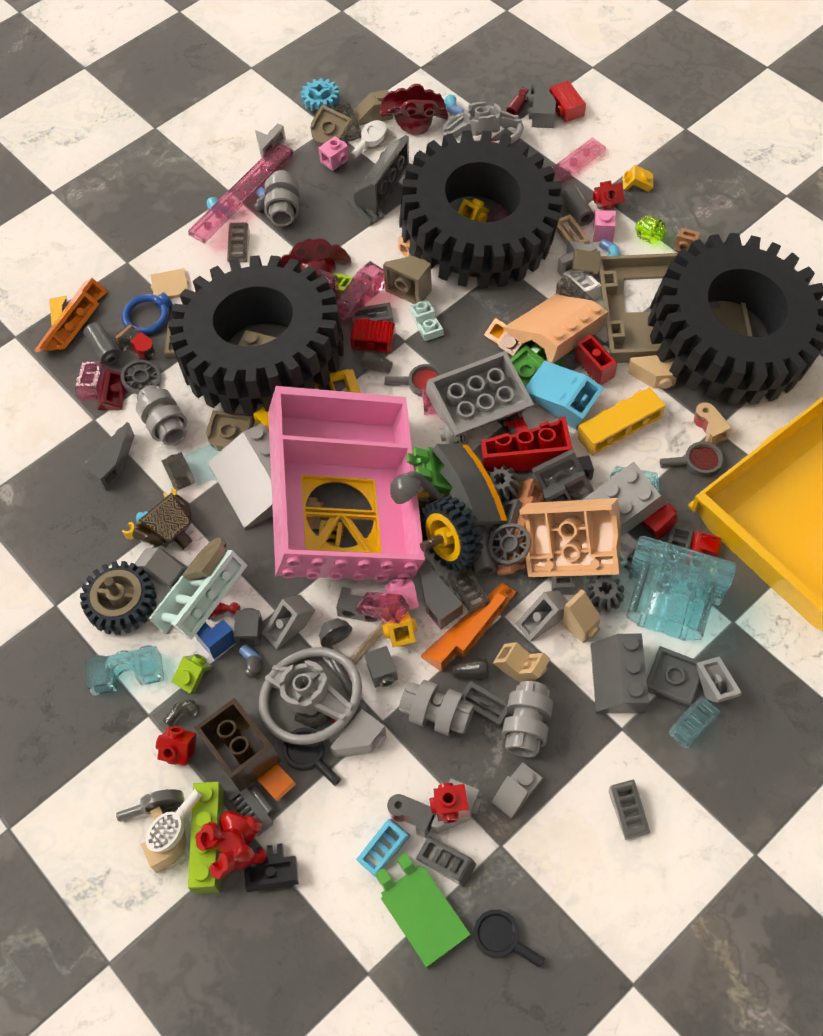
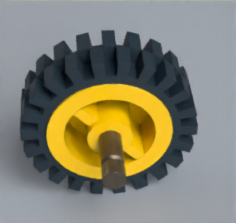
[420,496,484,571]

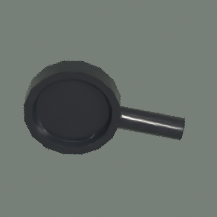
[282,727,341,786]
[474,909,545,968]

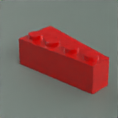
[481,416,573,472]

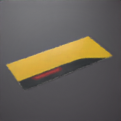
[49,296,67,325]

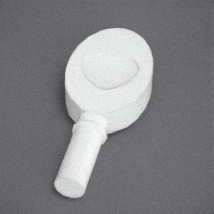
[350,120,386,159]
[146,789,203,853]

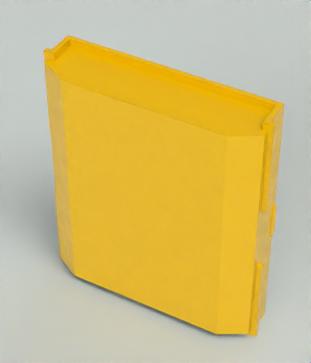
[688,397,823,631]

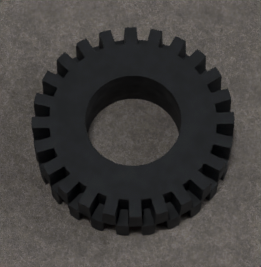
[399,130,563,289]
[648,233,823,405]
[168,255,344,416]

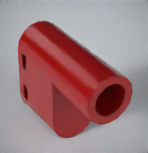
[686,532,721,568]

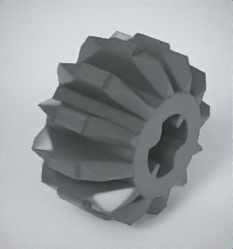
[487,465,521,502]
[585,575,625,614]

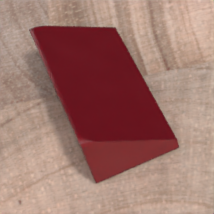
[97,369,127,410]

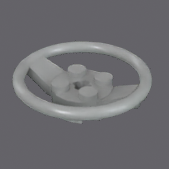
[442,102,524,144]
[259,647,362,745]

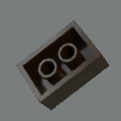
[194,698,282,792]

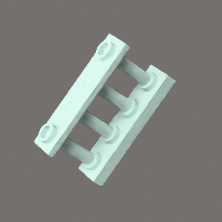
[148,550,248,640]

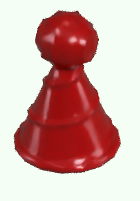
[208,602,241,620]

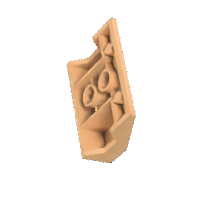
[504,294,608,363]
[520,498,621,577]

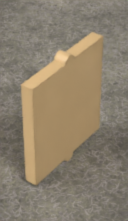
[151,268,189,299]

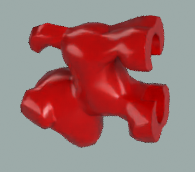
[195,810,267,879]

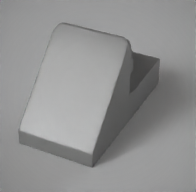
[255,123,286,163]
[557,240,597,277]
[491,762,543,819]

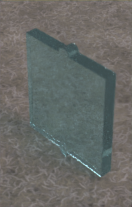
[183,444,220,486]

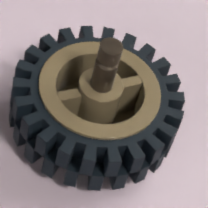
[80,561,157,635]

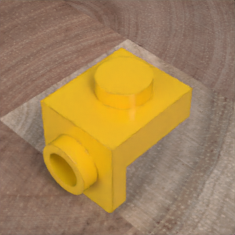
[622,165,653,192]

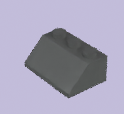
[590,633,649,714]

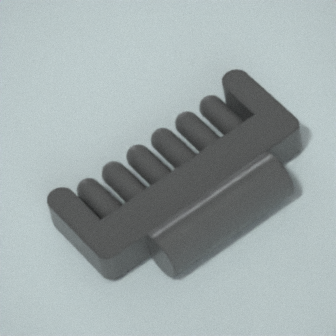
[227,786,275,836]

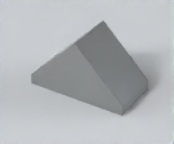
[135,547,184,587]
[696,656,742,703]

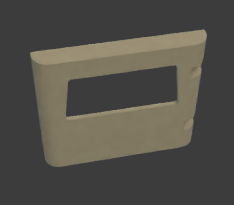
[599,253,752,363]

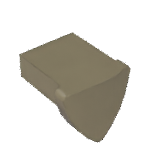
[572,249,601,275]

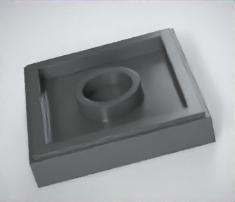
[647,646,701,709]

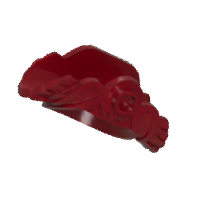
[380,83,449,135]
[281,238,352,278]

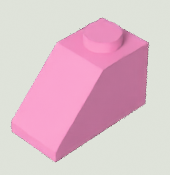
[593,210,616,243]

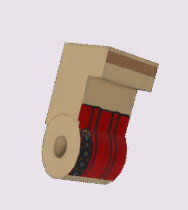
[694,403,731,445]

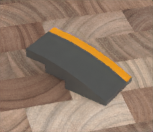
[433,444,507,525]

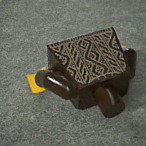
[122,488,193,550]

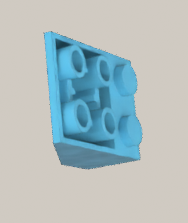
[525,361,604,429]

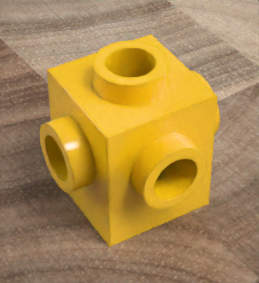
[458,198,489,222]
[382,610,418,648]

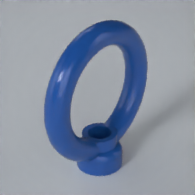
[122,292,173,335]

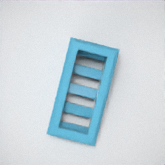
[356,818,411,877]

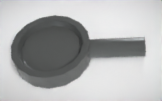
[116,789,184,822]

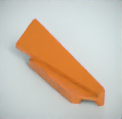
[34,278,107,352]
[421,583,517,672]

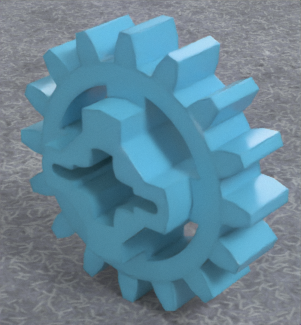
[300,78,340,111]

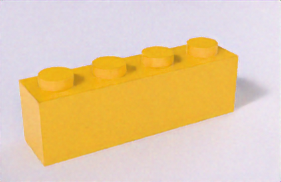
[577,387,665,456]

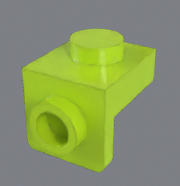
[171,654,212,694]

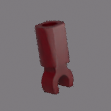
[506,87,529,115]

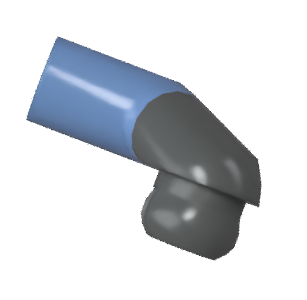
[254,187,265,212]
[239,644,262,678]

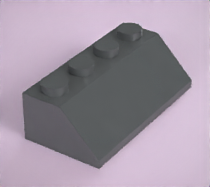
[354,135,409,214]

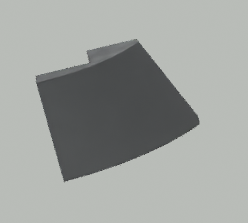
[532,449,594,502]

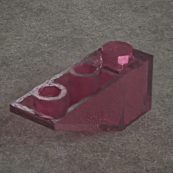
[336,261,385,321]

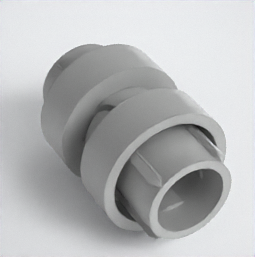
[264,170,299,227]
[136,385,187,445]
[399,680,474,736]
[502,681,553,758]

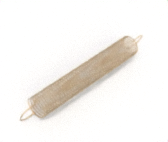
[344,618,386,669]

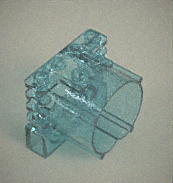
[626,536,736,641]

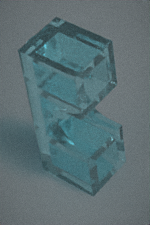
[85,645,164,696]

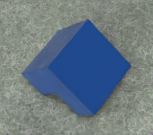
[195,619,236,660]

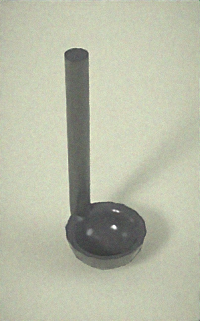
[390,472,444,504]
[319,618,368,713]

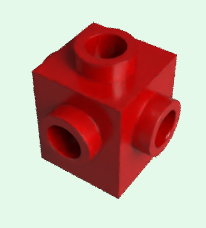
[593,180,625,210]
[155,726,197,766]
[429,783,469,824]

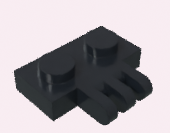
[244,843,299,892]

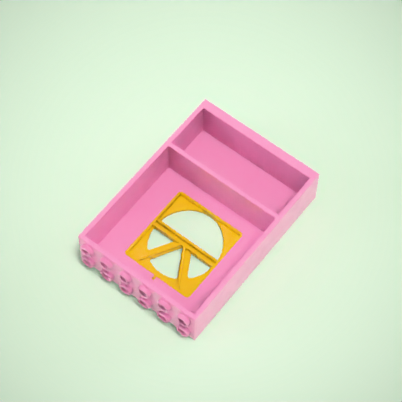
[268,386,425,582]

